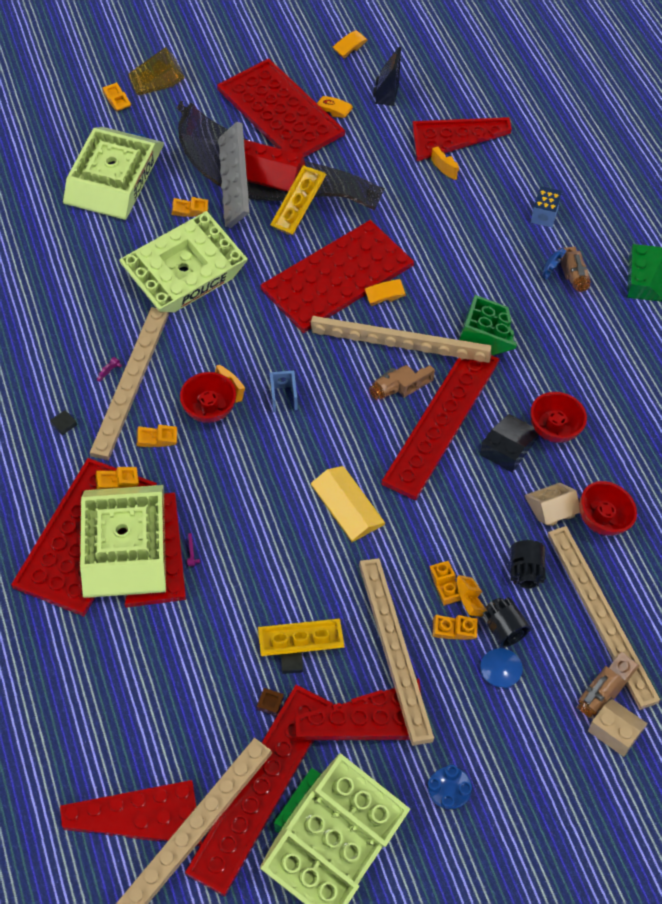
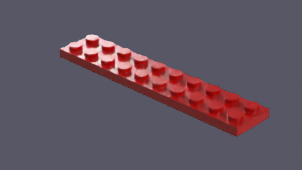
[382,355,500,501]
[185,685,333,897]

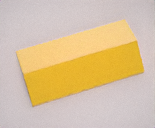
[270,166,327,235]
[311,466,385,542]
[258,619,345,656]

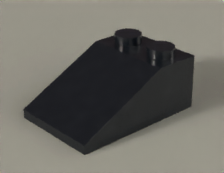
[373,47,401,106]
[480,414,539,473]

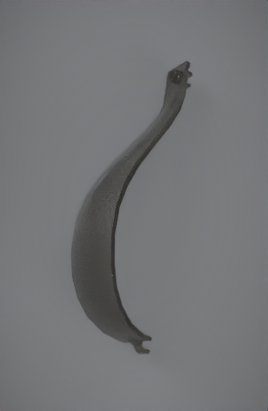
[177,100,385,210]

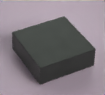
[50,410,77,435]
[281,652,303,674]

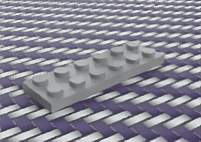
[218,122,250,228]

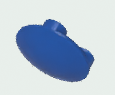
[542,248,567,280]
[481,648,523,689]
[428,765,472,809]

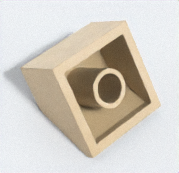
[525,483,580,525]
[588,699,648,757]

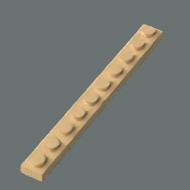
[90,307,169,461]
[311,316,491,362]
[547,526,660,710]
[359,558,434,746]
[116,738,272,904]

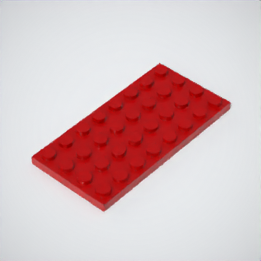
[217,58,345,157]
[260,220,414,333]
[11,458,157,616]

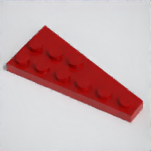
[412,117,512,161]
[124,492,186,608]
[294,678,421,740]
[60,780,202,847]

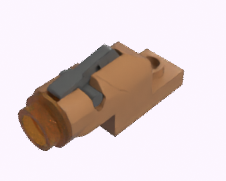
[558,247,591,292]
[369,365,435,400]
[576,652,639,718]

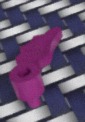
[97,357,122,382]
[187,533,200,567]

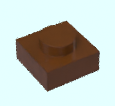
[256,688,284,716]

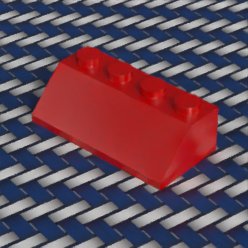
[244,140,305,192]

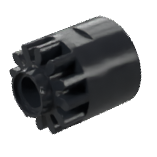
[510,540,546,589]
[482,597,531,648]

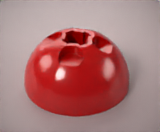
[180,372,236,423]
[530,392,587,443]
[579,481,637,536]

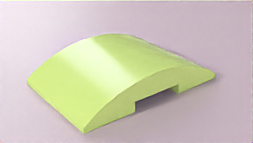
[260,753,410,904]

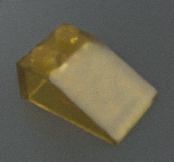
[128,47,185,95]

